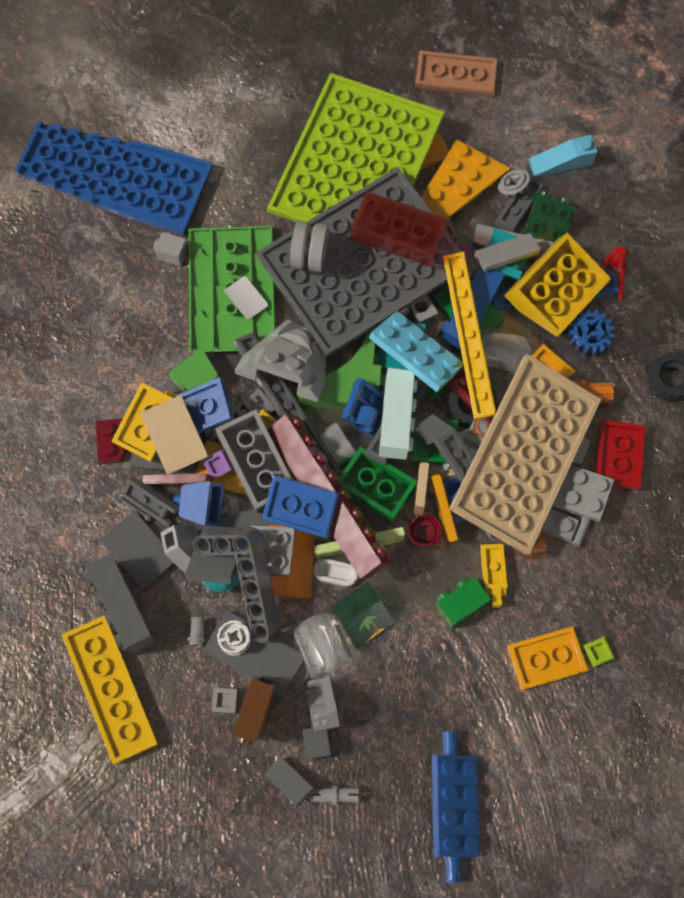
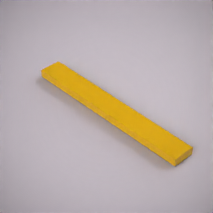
[443,252,496,421]

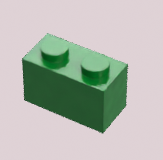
[436,577,491,629]

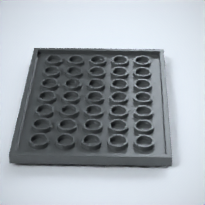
[256,167,471,357]

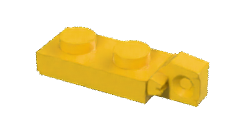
[480,544,507,608]

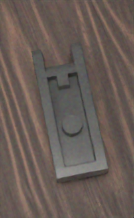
[121,476,179,527]

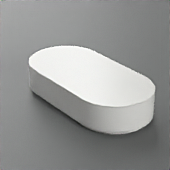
[314,558,358,587]

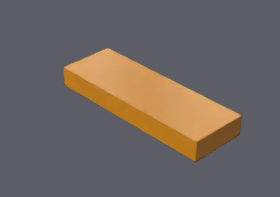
[428,472,458,542]

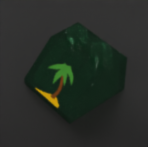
[330,581,394,650]

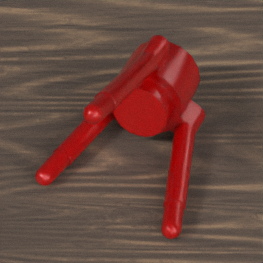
[600,247,629,300]

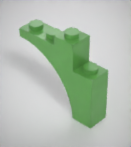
[299,326,385,410]

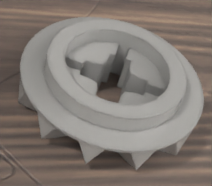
[498,170,531,197]

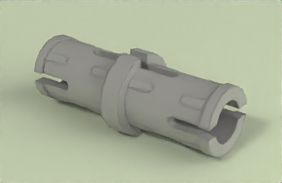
[310,785,359,805]

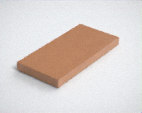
[415,51,498,96]

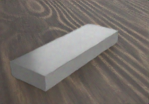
[474,233,541,272]

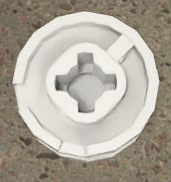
[217,621,251,656]

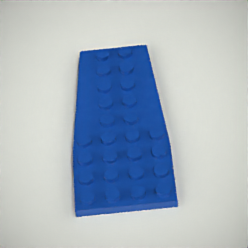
[15,120,213,236]

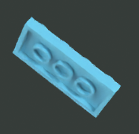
[369,311,464,392]

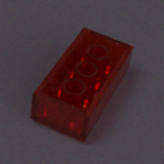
[351,191,448,268]

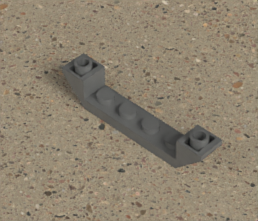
[415,414,494,539]

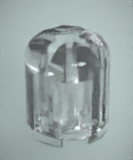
[480,327,530,378]
[294,613,354,680]

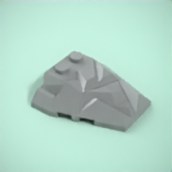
[235,320,326,402]

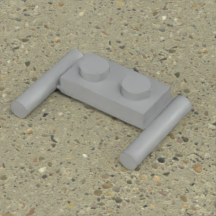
[541,509,591,547]

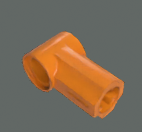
[572,380,614,403]

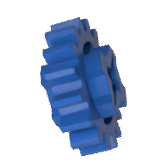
[567,309,615,355]

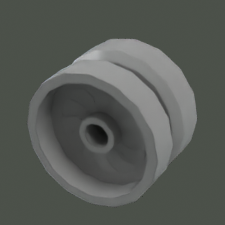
[290,220,329,273]

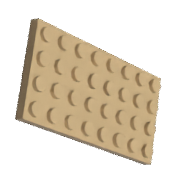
[449,354,601,555]

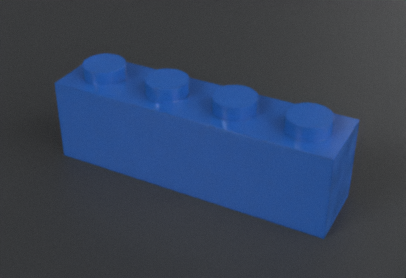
[441,266,505,350]

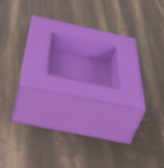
[202,449,234,479]

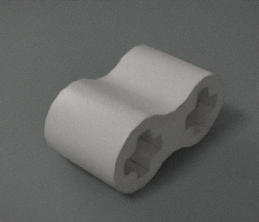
[317,423,356,468]

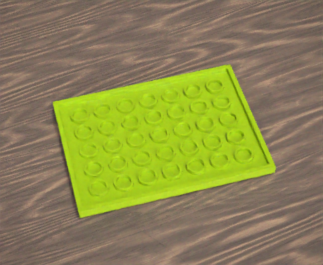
[267,73,444,222]

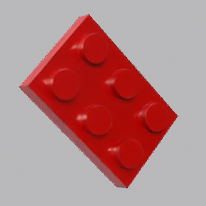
[596,419,645,490]

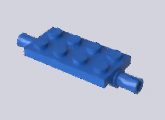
[432,731,480,883]

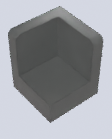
[303,728,331,761]

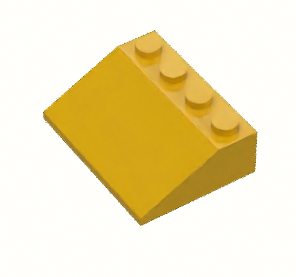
[504,233,611,337]

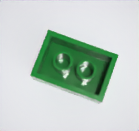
[339,447,417,525]

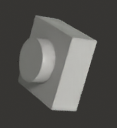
[211,688,238,714]

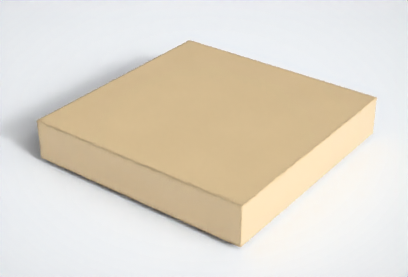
[413,462,429,518]

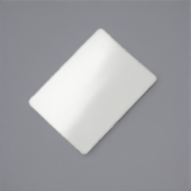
[224,276,268,320]

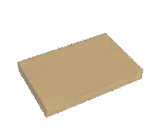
[140,395,209,474]

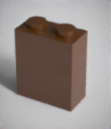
[233,676,280,745]

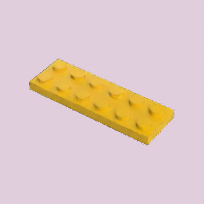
[62,616,158,765]

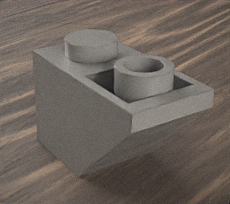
[161,525,198,573]

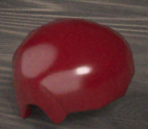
[407,514,442,548]

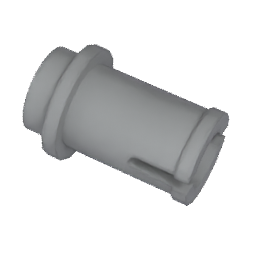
[187,617,206,648]

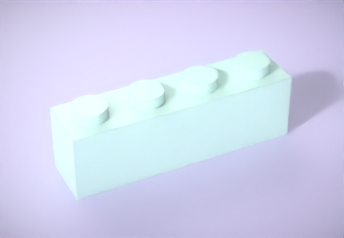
[379,368,418,460]

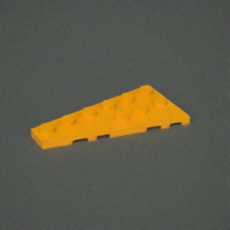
[421,140,510,224]

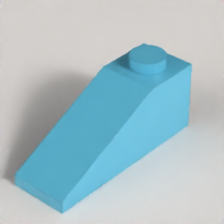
[529,135,597,178]

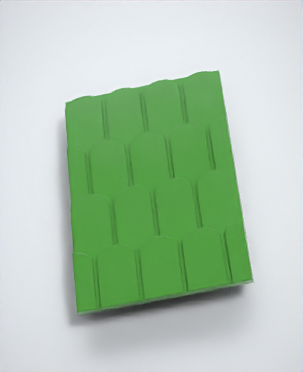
[189,226,275,353]

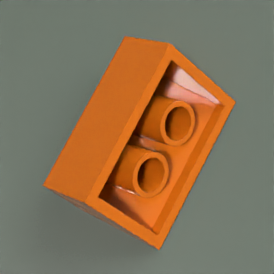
[269,525,315,599]

